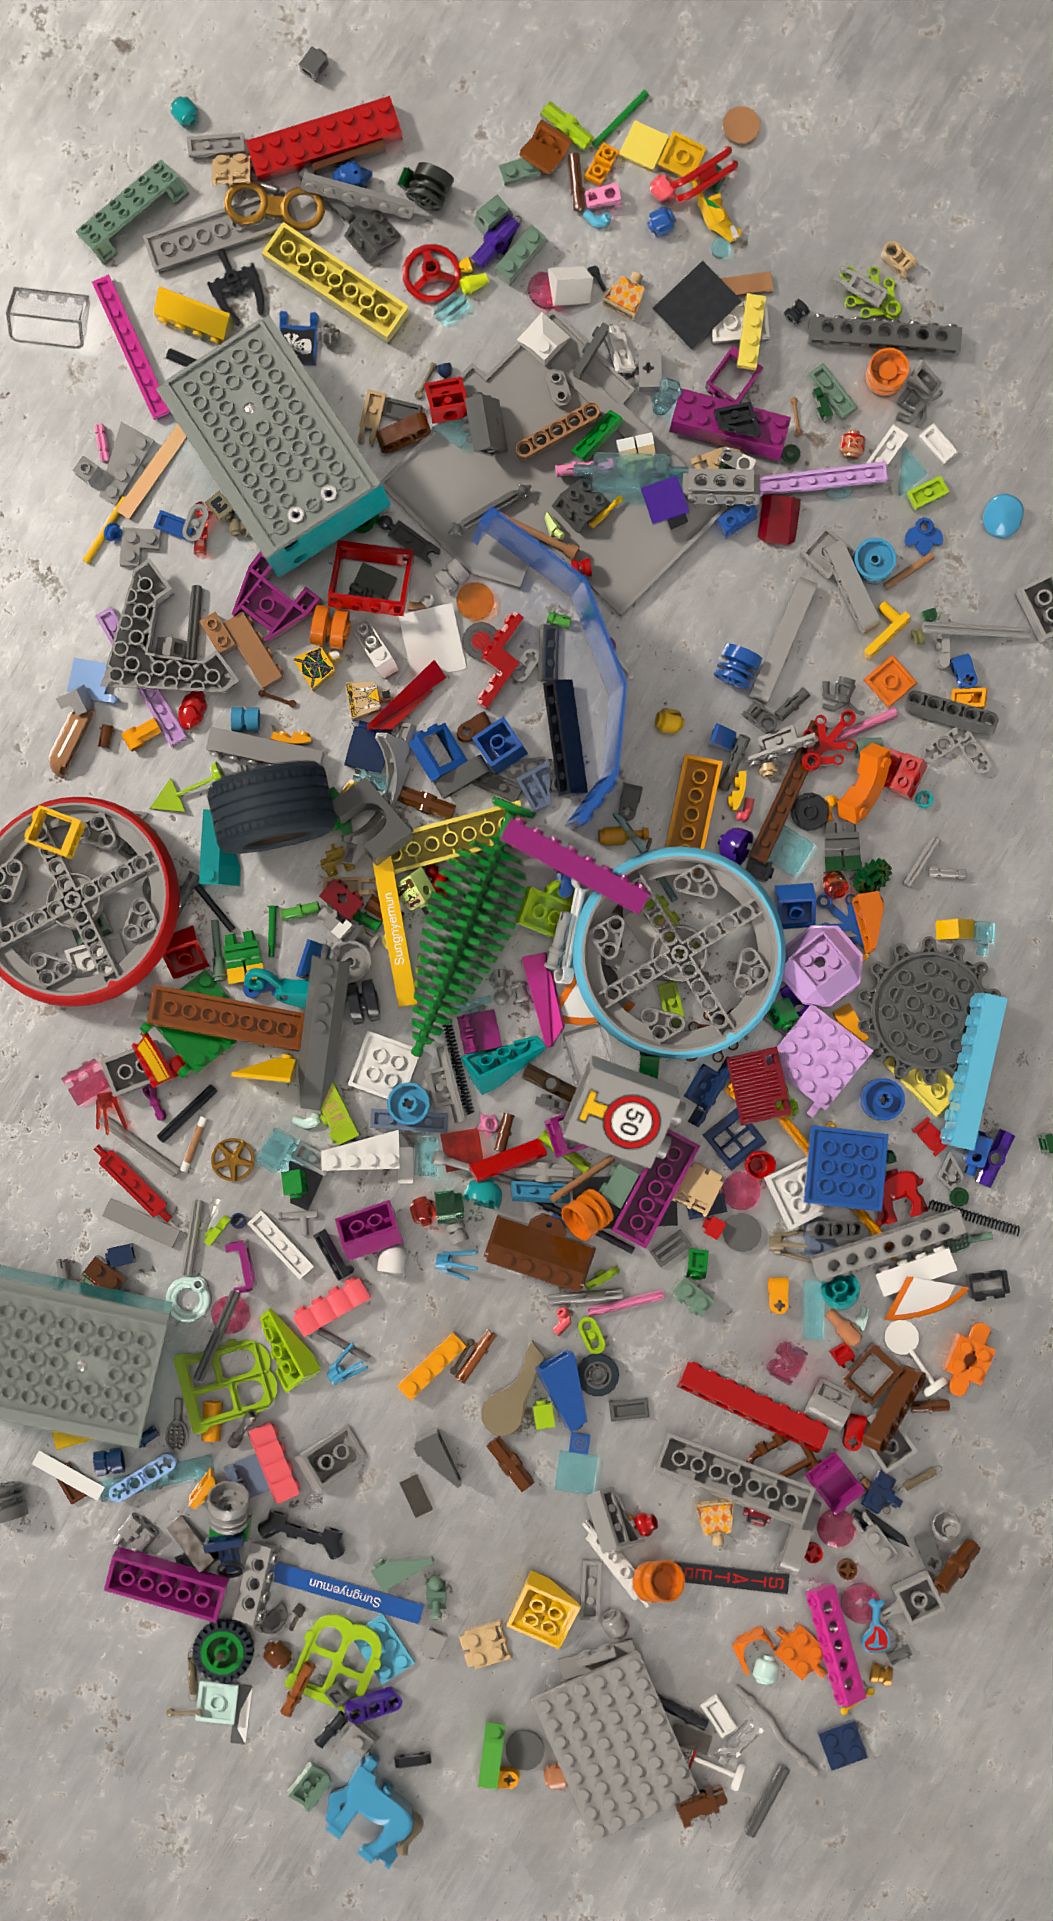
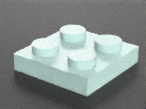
[195,1680,239,1725]

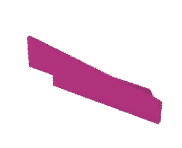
[522,952,565,1048]

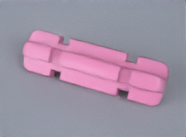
[94,424,110,462]

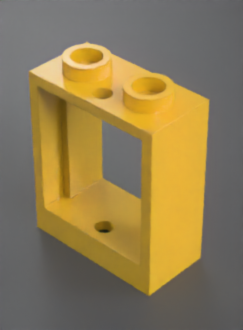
[24,805,86,860]

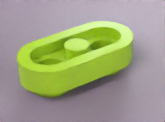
[578,1316,605,1354]

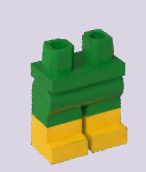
[223,930,265,984]

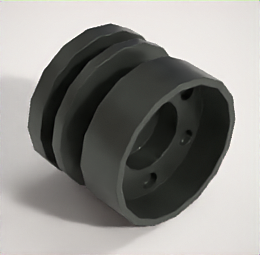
[406,162,454,211]

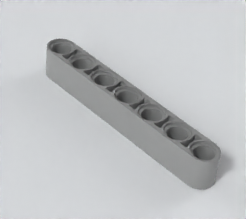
[749,577,817,704]

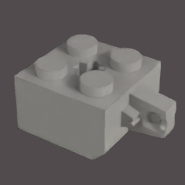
[863,1414,918,1474]

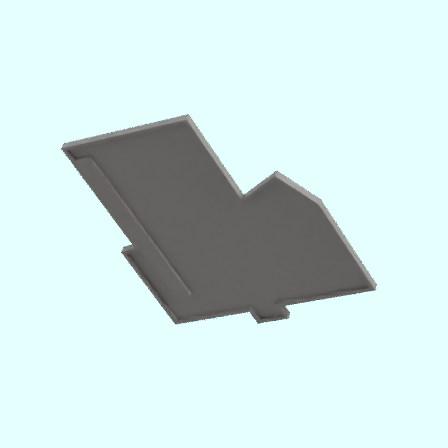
[380,309,729,616]

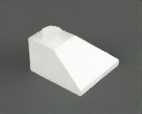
[517,312,570,366]

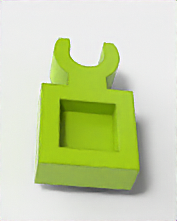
[204,1215,230,1247]

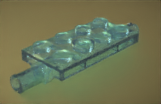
[573,452,688,493]

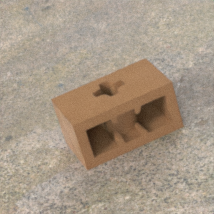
[199,612,238,657]

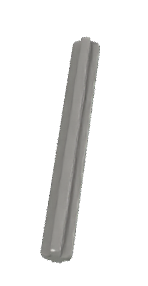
[98,1115,180,1177]

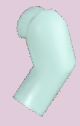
[291,1113,321,1130]

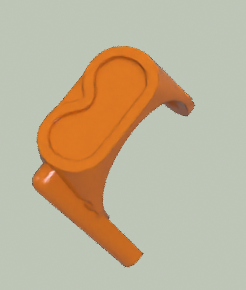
[732,1627,775,1675]

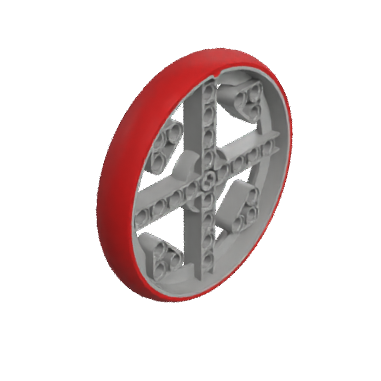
[0,797,180,1007]

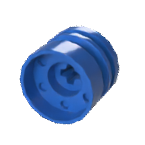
[713,643,763,689]

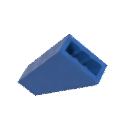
[535,1348,587,1431]

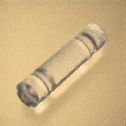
[199,1197,220,1231]

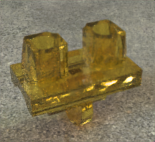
[320,843,355,877]

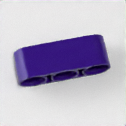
[344,1687,402,1724]

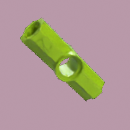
[540,101,594,151]

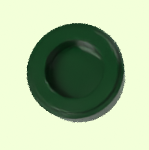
[949,1187,969,1207]

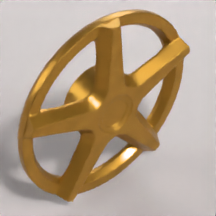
[211,1138,254,1181]

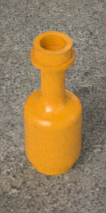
[598,826,649,846]

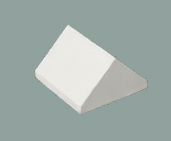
[547,266,593,306]

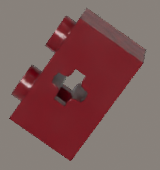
[319,878,364,922]

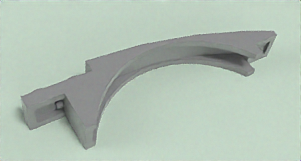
[341,723,417,864]

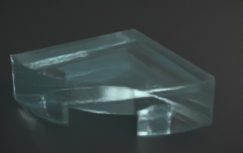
[825,487,853,499]

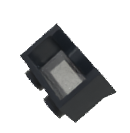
[965,1269,1010,1302]

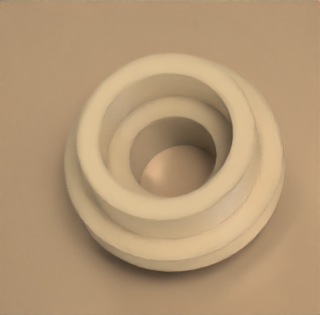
[759,762,778,778]

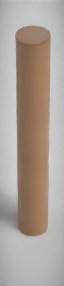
[883,552,935,590]

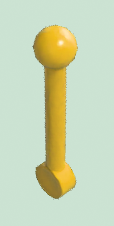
[840,1687,875,1715]

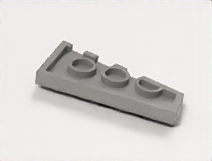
[99,422,155,506]

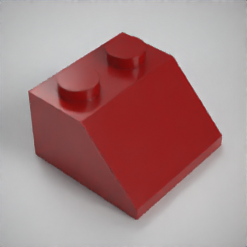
[163,925,209,980]

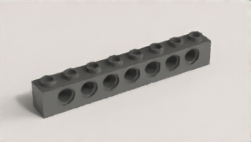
[807,314,962,355]

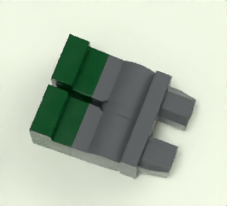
[822,822,862,872]

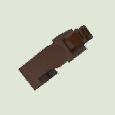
[676,1784,728,1828]

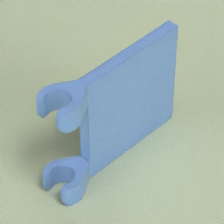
[67,658,118,705]

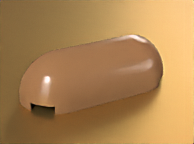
[49,708,96,779]

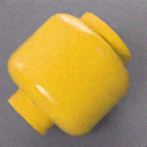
[655,708,684,734]

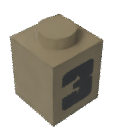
[205,490,235,524]

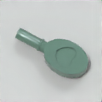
[940,1232,993,1253]

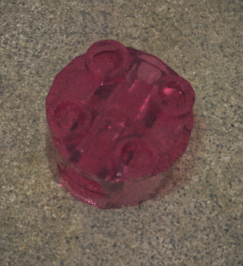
[765,1340,808,1386]

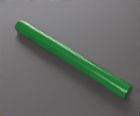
[591,89,649,149]

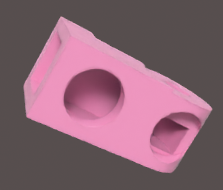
[584,182,622,210]

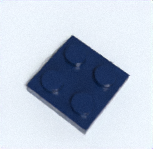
[817,1719,868,1771]

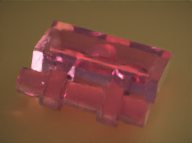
[61,1058,110,1106]

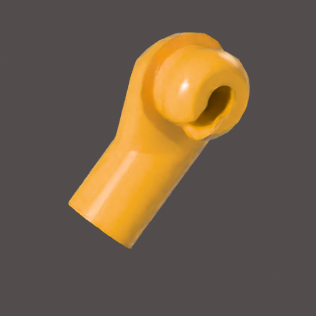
[825,795,838,824]

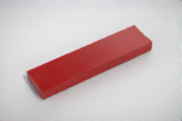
[469,1138,547,1183]

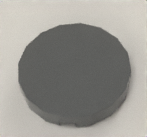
[723,1213,761,1252]
[506,1730,544,1770]

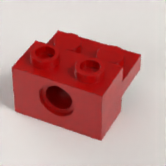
[424,376,467,424]
[884,748,928,800]

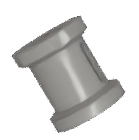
[355,926,380,950]
[510,981,532,1004]

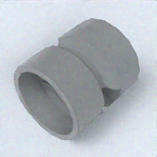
[434,558,470,594]

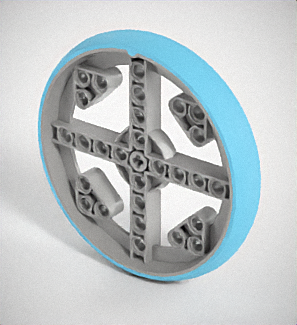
[573,847,786,1059]

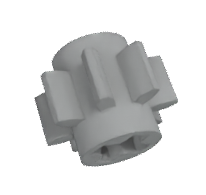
[317,323,340,346]

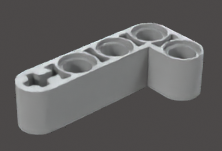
[774,1499,822,1576]

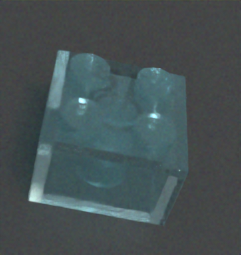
[254,1127,298,1173]

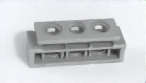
[682,468,760,506]

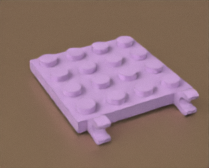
[766,1005,873,1118]

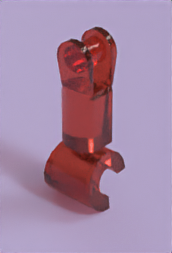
[194,501,212,555]

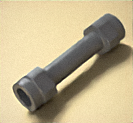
[227,1409,258,1448]

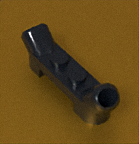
[257,1510,345,1560]

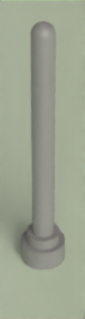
[432,1149,519,1185]

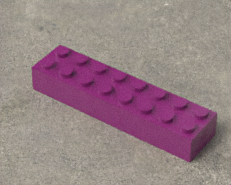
[500,817,650,915]

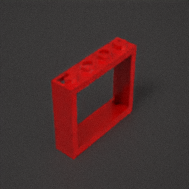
[328,540,414,617]

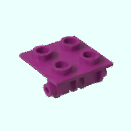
[457,1009,502,1054]

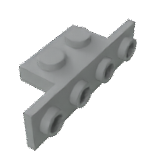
[742,725,819,767]
[424,1046,466,1123]
[558,1639,635,1680]

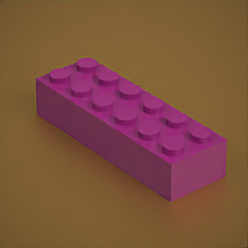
[669,388,791,461]
[611,1129,700,1249]
[104,1546,230,1623]

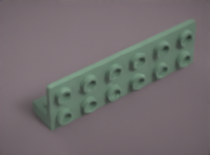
[75,160,189,264]

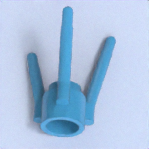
[435,1250,478,1281]
[327,1342,368,1385]

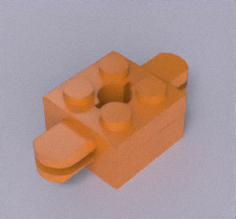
[942,1322,996,1396]

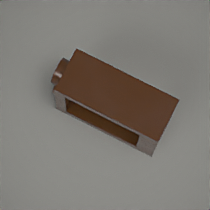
[842,1342,903,1405]

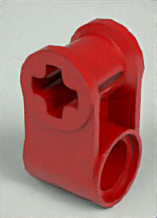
[842,1413,867,1451]

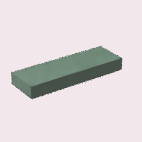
[808,363,858,420]

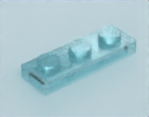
[803,1280,823,1339]

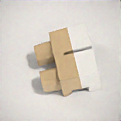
[616,432,656,473]

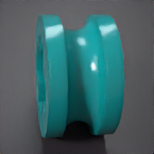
[915,790,934,808]

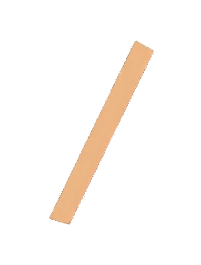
[117,424,187,519]

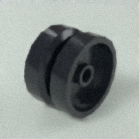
[347,979,381,1025]

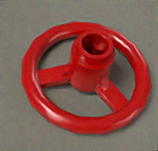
[402,244,462,303]

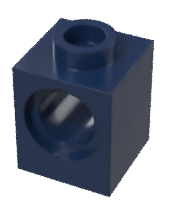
[105,1243,137,1268]

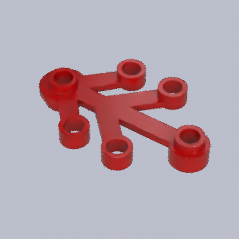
[802,710,856,771]

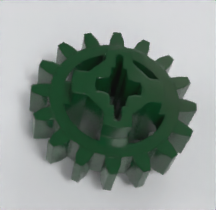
[853,858,892,894]

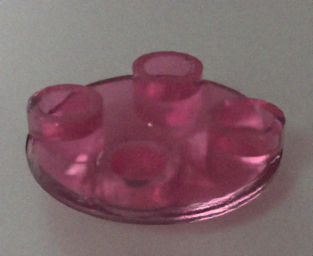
[528,271,557,309]
[722,1172,760,1210]
[817,1509,856,1548]

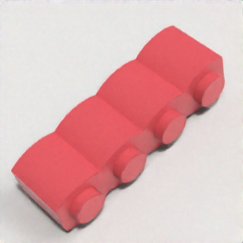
[292,1276,371,1337]
[247,1422,300,1504]

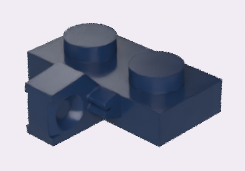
[861,1470,903,1514]

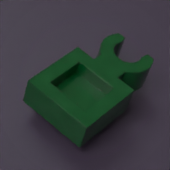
[812,387,833,423]

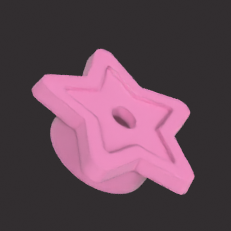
[477,1114,499,1138]

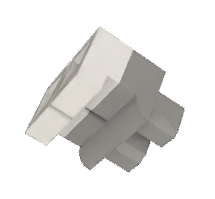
[318,907,356,942]

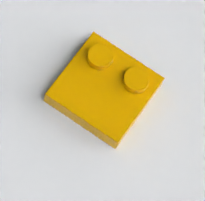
[657,130,707,183]

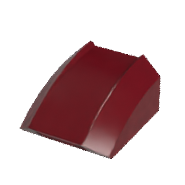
[757,494,801,545]

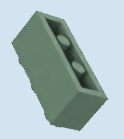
[495,224,546,286]

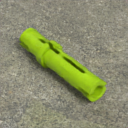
[538,1129,591,1173]

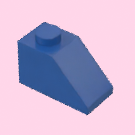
[708,723,738,753]

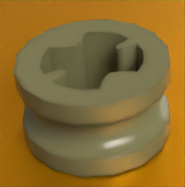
[911,627,925,646]

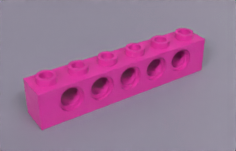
[805,1584,867,1706]

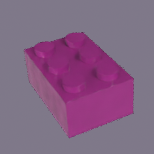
[335,1200,403,1261]

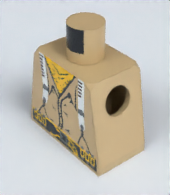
[345,682,391,721]

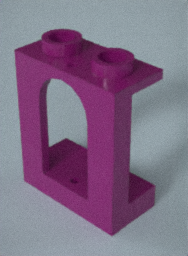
[225,1239,257,1294]

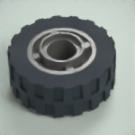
[577,1353,619,1397]

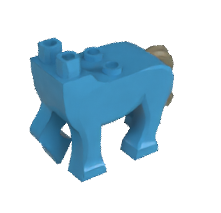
[325,1750,424,1869]

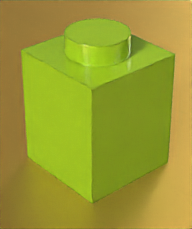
[533,1399,555,1430]

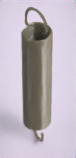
[898,1465,942,1493]
[187,1651,197,1702]

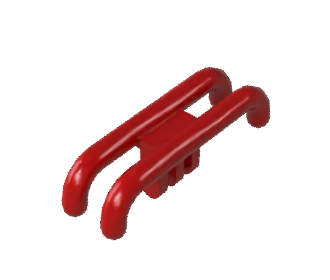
[670,146,738,202]

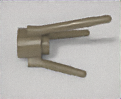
[769,1230,811,1263]

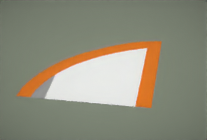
[559,972,636,1025]
[884,1276,969,1320]

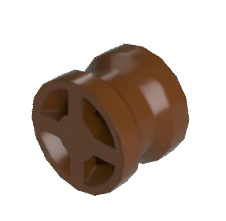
[836,1558,858,1580]

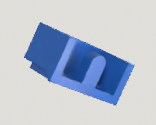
[716,504,758,539]

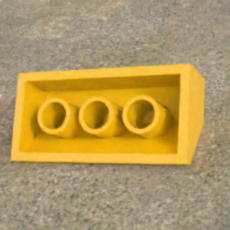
[153,286,234,346]

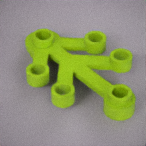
[840,266,902,320]

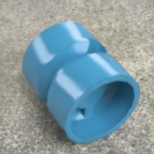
[231,707,260,732]

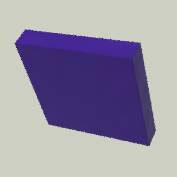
[641,476,689,525]

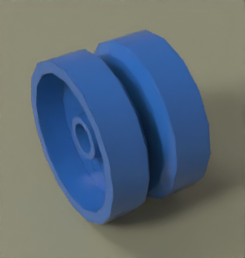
[860,1078,905,1120]

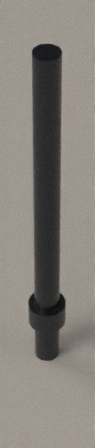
[534,1202,635,1254]

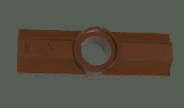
[397,786,456,820]
[486,1436,535,1492]
[934,1539,981,1594]

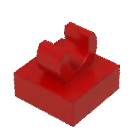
[829,1342,856,1368]

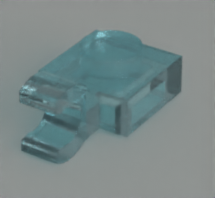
[352,767,387,792]
[973,921,995,956]

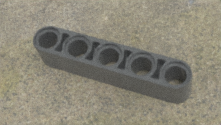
[905,690,999,736]

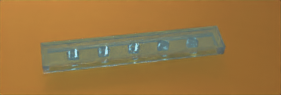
[98,1454,216,1502]

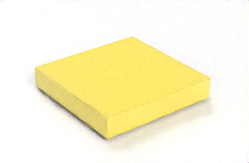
[619,120,669,172]

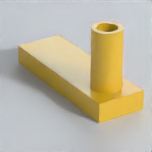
[864,601,911,660]

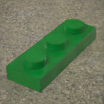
[571,409,625,463]

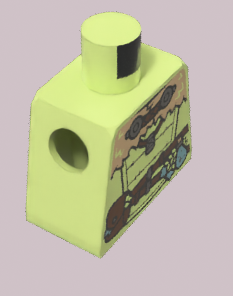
[396,867,436,915]

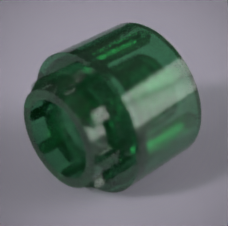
[435,1190,464,1225]

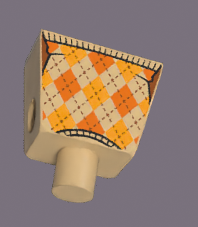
[602,271,645,321]
[695,1499,733,1546]

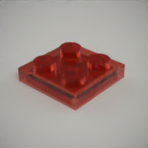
[440,1128,483,1172]

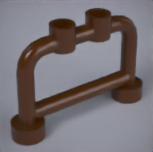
[746,1434,822,1477]

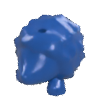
[333,161,373,189]

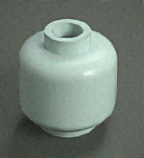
[753,1655,780,1686]

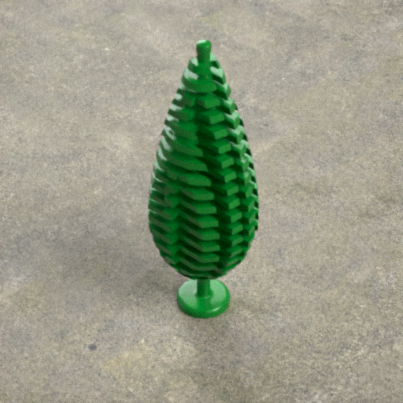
[411,796,537,1057]

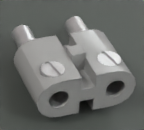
[113,1512,158,1552]

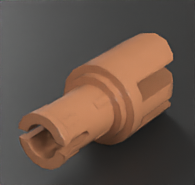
[824,1308,862,1346]

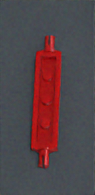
[93,1144,172,1223]

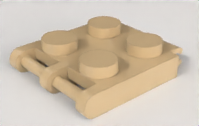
[212,153,251,187]
[672,1162,723,1217]
[459,1619,512,1669]

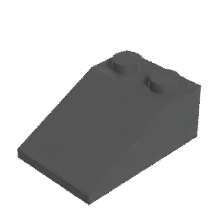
[414,1428,462,1488]

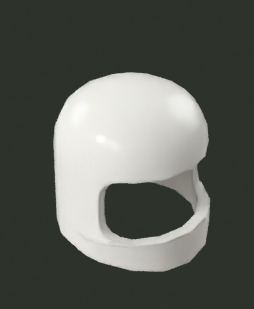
[377,1245,407,1276]

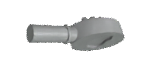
[165,1398,189,1452]

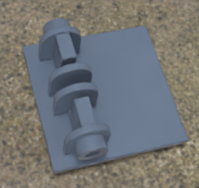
[223,1454,270,1499]

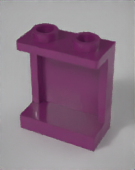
[804,1451,865,1515]

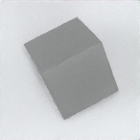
[56,685,94,716]

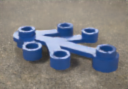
[816,893,864,948]

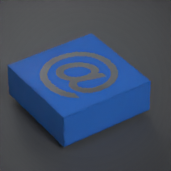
[569,1432,591,1455]

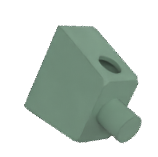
[474,195,513,236]

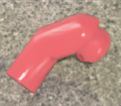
[736,797,755,823]
[552,1307,571,1336]

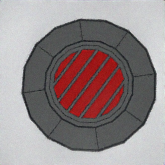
[462,622,497,660]

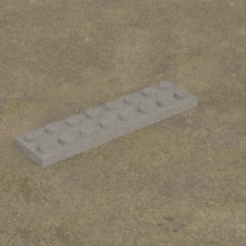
[143,187,297,273]

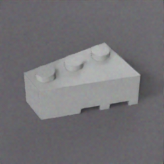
[585,1488,645,1554]

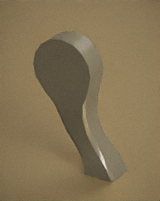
[481,1340,545,1436]

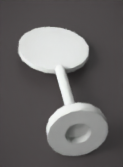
[884,1320,948,1397]

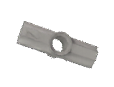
[515,1162,573,1182]

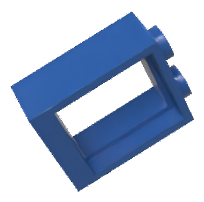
[408,723,468,782]

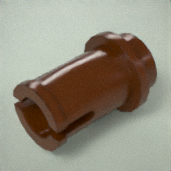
[97,724,115,749]

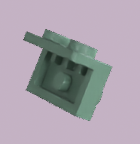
[286,1761,332,1812]

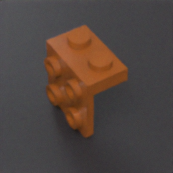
[519,119,573,174]

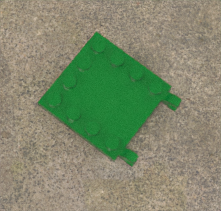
[139,969,238,1078]

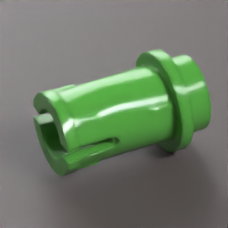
[547,611,572,629]

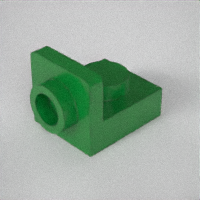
[686,1248,709,1280]

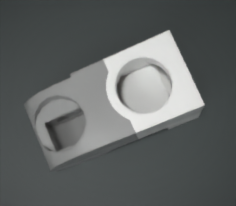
[717,446,756,470]

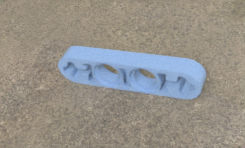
[109,1453,177,1502]

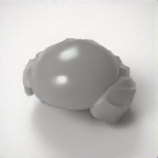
[931,1511,961,1542]

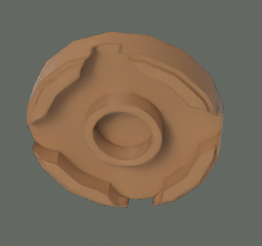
[722,106,760,145]

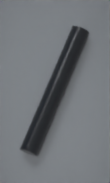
[194,884,236,932]

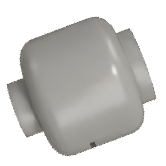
[601,1609,630,1639]

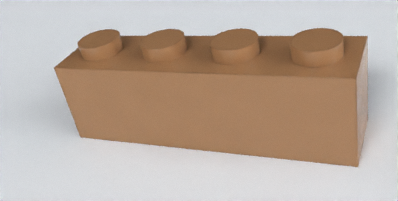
[223,611,284,691]

